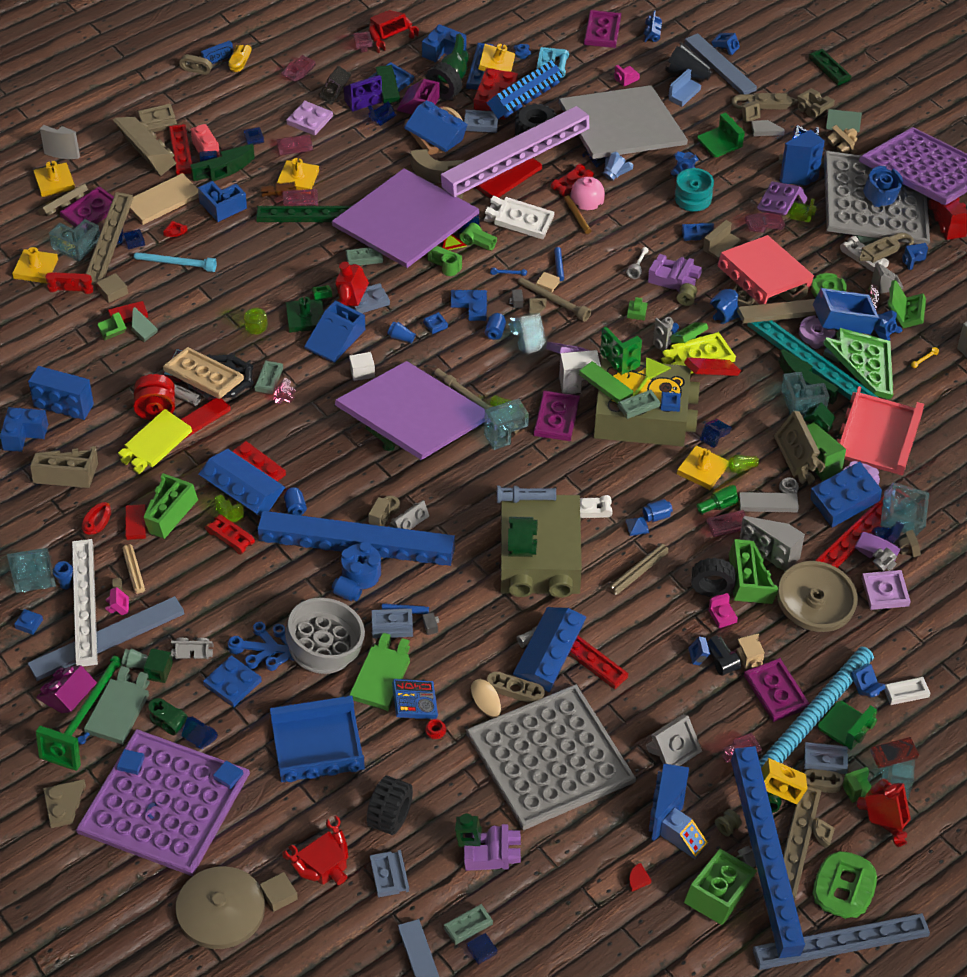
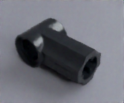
[707,635,741,676]

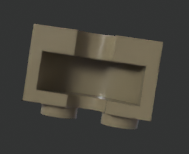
[797,88,835,118]

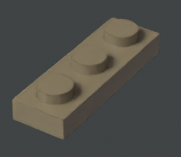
[38,184,88,216]

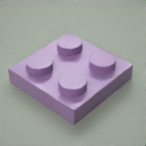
[287,101,333,136]
[862,570,910,610]

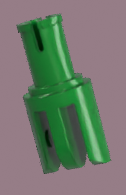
[696,485,738,515]

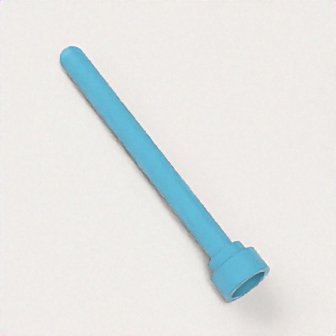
[134,252,217,272]

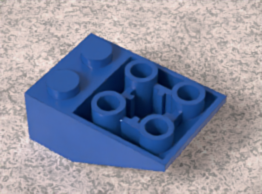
[304,300,366,363]
[649,764,689,841]

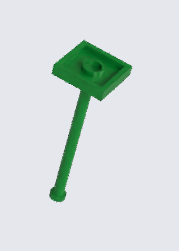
[36,656,122,771]

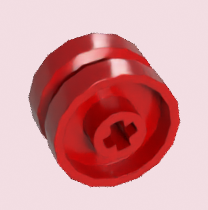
[134,374,175,421]

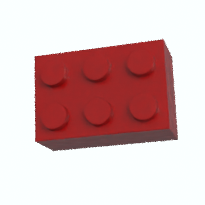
[474,68,518,120]

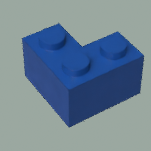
[422,24,466,62]
[198,181,247,222]
[0,407,48,452]

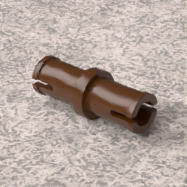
[261,181,296,197]

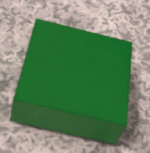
[312,285,332,300]

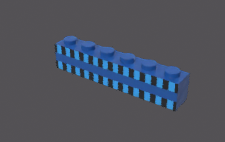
[486,59,564,119]

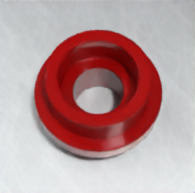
[425,719,446,739]

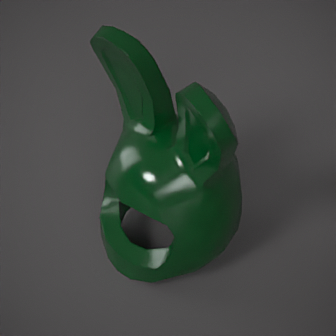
[439,33,469,84]

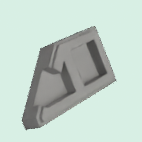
[751,120,785,136]

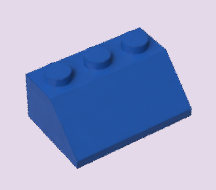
[404,100,468,152]
[780,130,825,186]

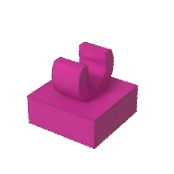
[105,587,129,615]

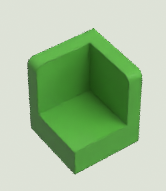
[98,312,126,341]
[842,767,872,803]

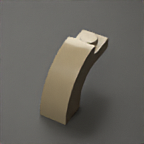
[410,149,464,183]

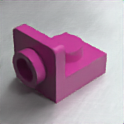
[614,65,640,87]
[708,593,738,628]

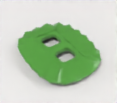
[812,851,877,919]

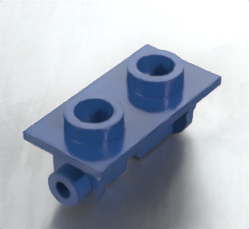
[644,10,662,42]

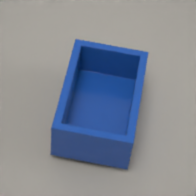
[813,288,879,334]
[28,366,94,420]
[810,461,882,528]

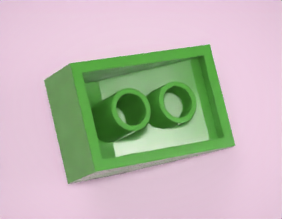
[684,849,758,925]

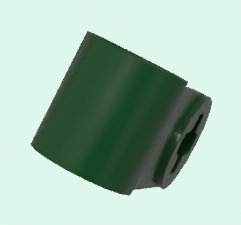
[148,698,189,736]

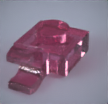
[722,733,762,763]

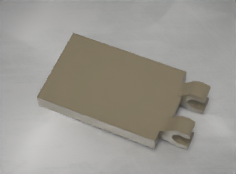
[774,411,825,485]

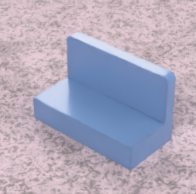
[669,69,701,107]

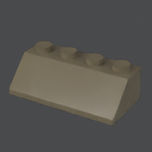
[113,117,176,176]

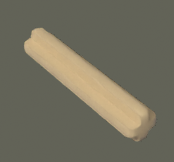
[122,544,145,594]

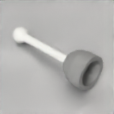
[626,247,648,279]

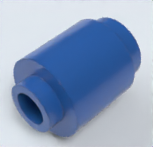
[485,313,506,340]
[284,488,307,516]
[642,499,673,523]
[332,576,363,601]

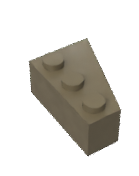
[31,446,98,488]

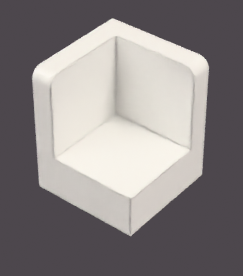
[349,352,375,381]

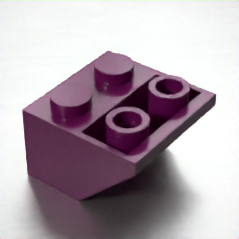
[397,79,439,114]
[36,665,97,713]

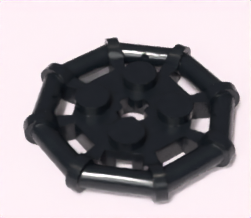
[187,353,253,401]

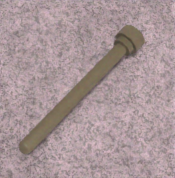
[518,278,591,322]

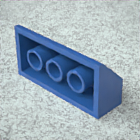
[199,449,285,517]
[513,607,586,693]

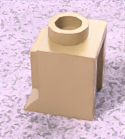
[736,634,765,670]

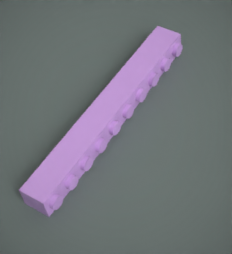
[441,106,589,197]

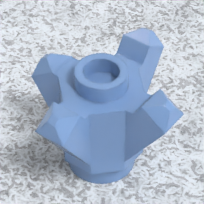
[603,152,633,181]

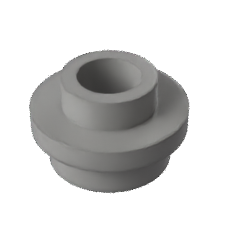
[779,477,799,493]

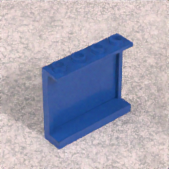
[270,696,365,782]

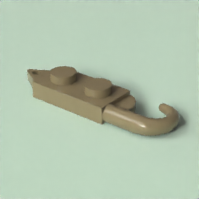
[732,93,798,109]
[859,232,914,263]

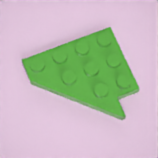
[823,328,893,399]

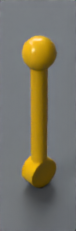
[911,347,939,368]

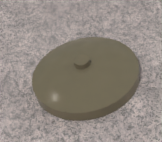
[777,561,858,632]
[176,866,265,949]

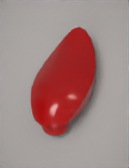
[82,502,111,535]

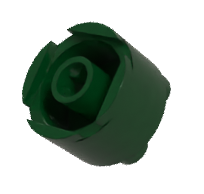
[508,516,538,557]

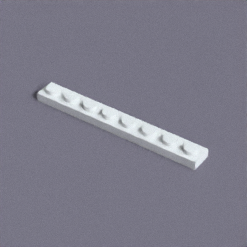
[72,539,98,666]

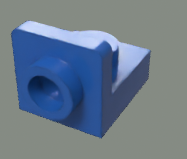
[711,33,740,55]
[902,243,928,270]
[851,663,886,698]

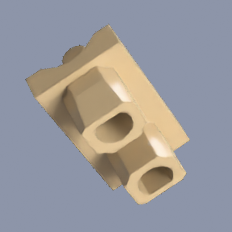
[827,125,857,154]

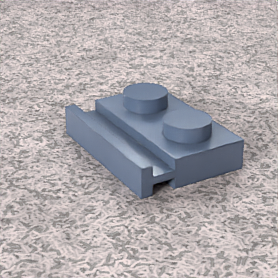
[464,110,498,133]
[352,283,390,313]
[372,608,413,638]
[804,742,848,774]
[370,850,409,897]

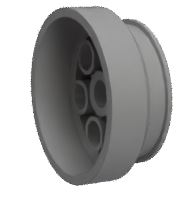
[285,598,365,674]

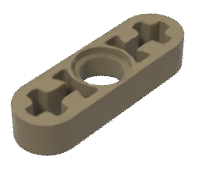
[487,672,544,703]

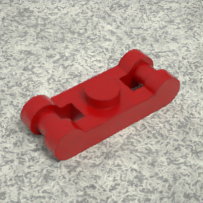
[551,164,594,197]
[45,272,94,294]
[205,514,255,555]

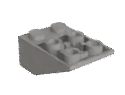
[739,516,805,572]

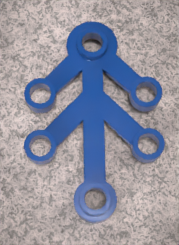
[228,622,295,671]

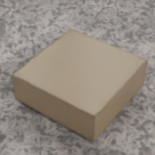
[536,272,560,293]

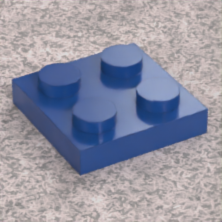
[203,655,262,708]

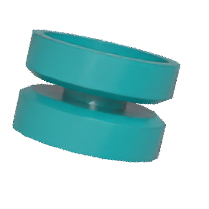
[675,168,714,211]

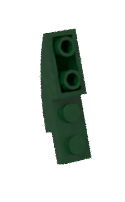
[190,143,255,182]
[779,349,839,404]

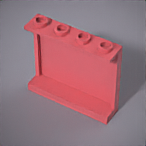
[717,235,814,305]
[837,386,924,476]

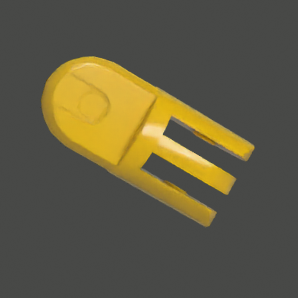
[228,45,251,72]

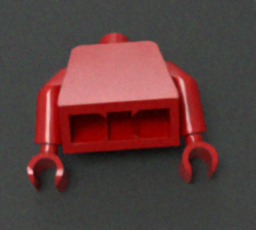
[369,10,419,53]
[336,262,369,306]
[857,779,911,847]
[282,816,349,885]

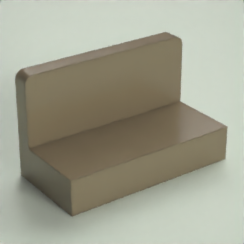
[703,220,741,260]

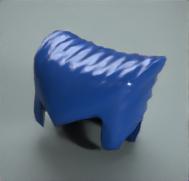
[710,289,740,324]

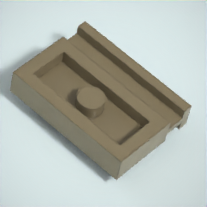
[138,104,177,132]

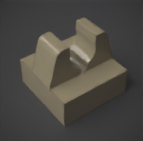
[742,100,761,123]
[898,529,921,558]

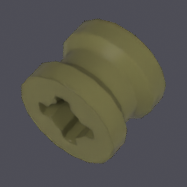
[677,283,697,306]
[715,809,742,837]

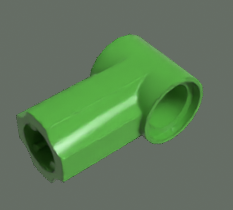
[460,223,497,251]

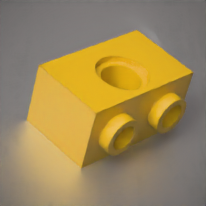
[761,758,808,804]

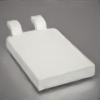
[484,196,555,239]

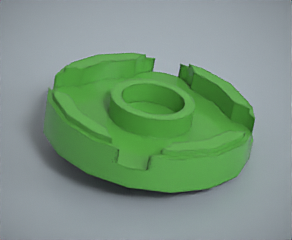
[811,273,847,297]

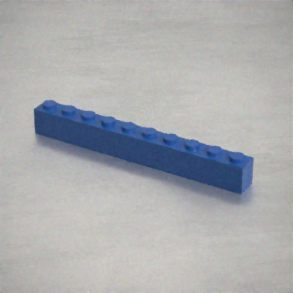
[258,511,455,566]
[731,746,805,958]

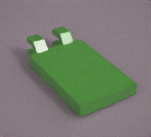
[350,633,410,711]

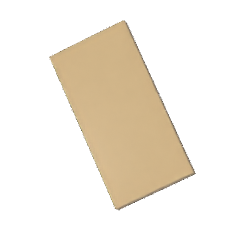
[129,173,199,225]
[163,347,244,399]

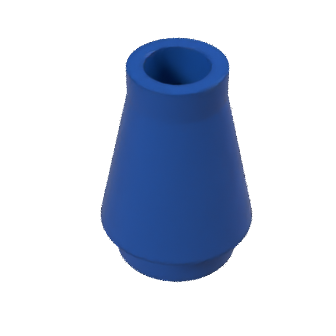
[388,322,416,343]
[53,561,73,589]

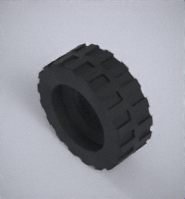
[426,62,462,101]
[691,558,735,597]

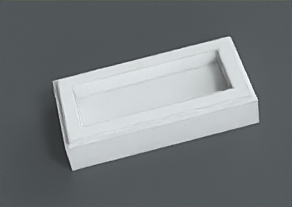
[884,677,930,705]

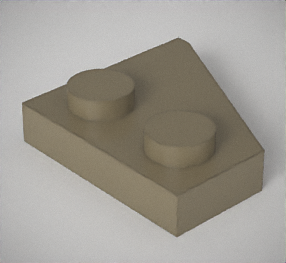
[44,779,86,828]

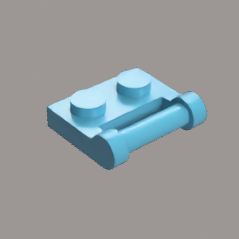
[536,47,569,78]

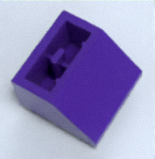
[344,75,382,112]

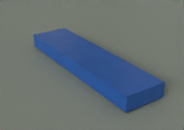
[466,43,494,90]

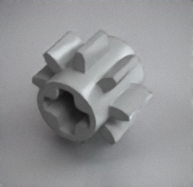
[872,547,897,572]

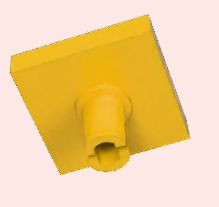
[478,44,515,72]
[277,158,319,193]
[33,161,75,197]
[12,247,58,284]
[677,445,729,490]

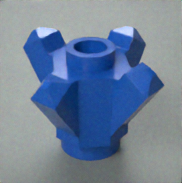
[670,151,699,176]
[873,310,902,341]

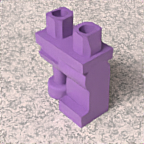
[648,254,702,292]
[464,824,521,871]

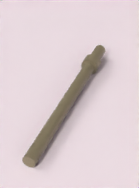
[434,368,520,434]

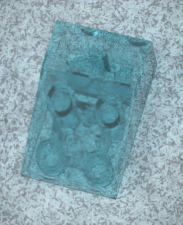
[7,548,56,593]

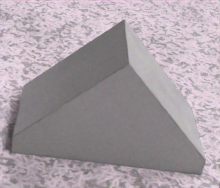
[872,262,904,294]

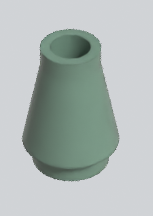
[122,648,148,669]

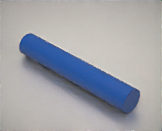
[554,247,564,281]
[382,604,429,614]

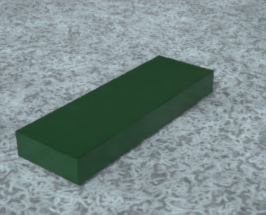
[809,49,851,85]
[376,65,400,103]

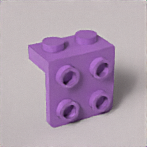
[757,181,807,216]

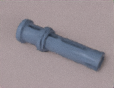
[497,486,556,503]

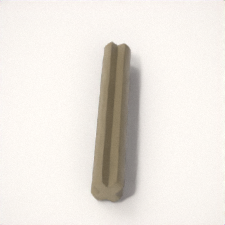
[610,544,669,595]

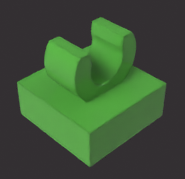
[627,297,648,320]

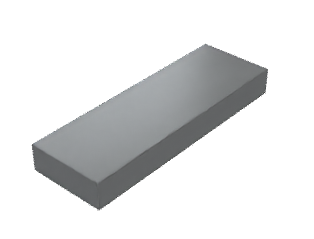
[739,492,798,512]

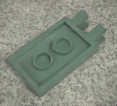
[84,666,150,745]

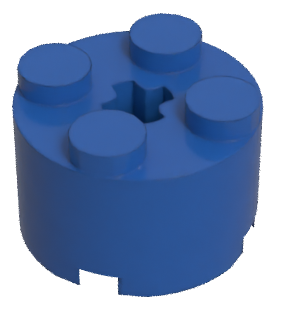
[863,166,903,207]
[341,542,381,589]

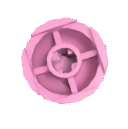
[570,177,605,210]

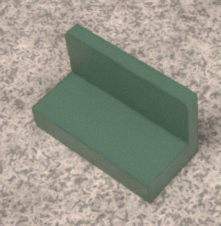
[826,109,862,133]

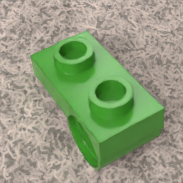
[428,246,462,276]

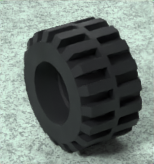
[515,103,557,136]
[367,775,413,835]

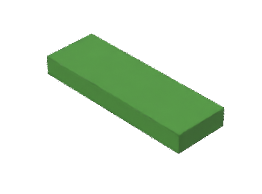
[579,361,633,403]

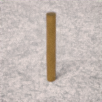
[564,196,591,234]

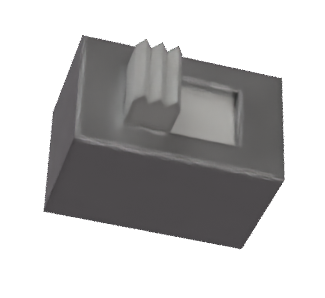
[509,289,523,308]
[423,613,439,635]

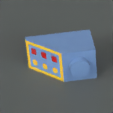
[660,808,708,859]

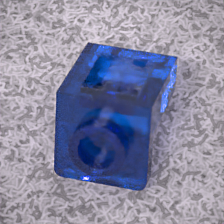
[700,419,732,448]

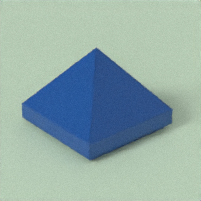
[626,517,649,536]

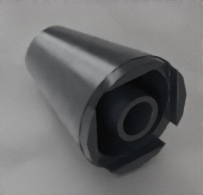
[665,42,712,82]

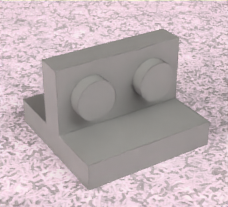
[646,714,702,766]

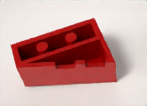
[928,197,967,240]

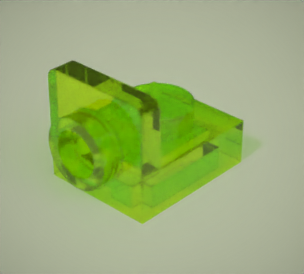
[790,198,817,222]
[215,494,244,522]

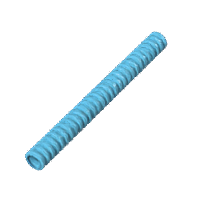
[759,646,874,768]

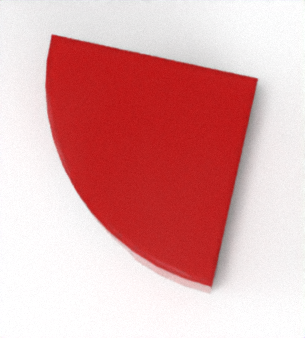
[163,221,187,237]
[629,863,651,892]

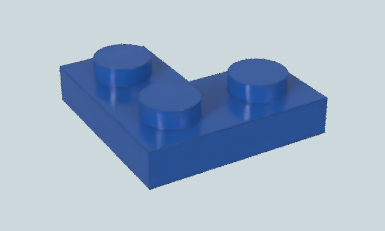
[451,290,487,321]

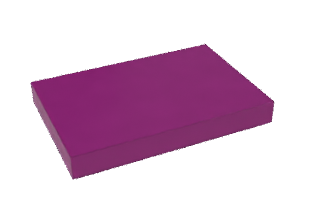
[584,10,622,48]
[60,186,114,233]
[534,391,580,441]
[744,658,810,722]

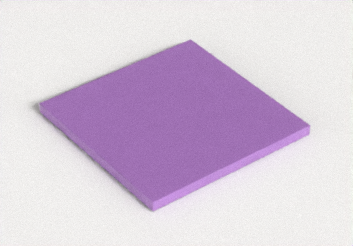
[859,127,967,205]
[332,169,479,268]
[335,361,492,460]
[76,729,250,877]

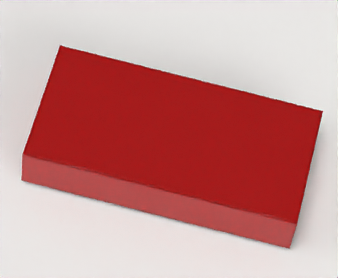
[108,301,148,323]
[126,504,146,540]

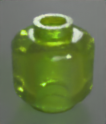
[244,308,268,335]

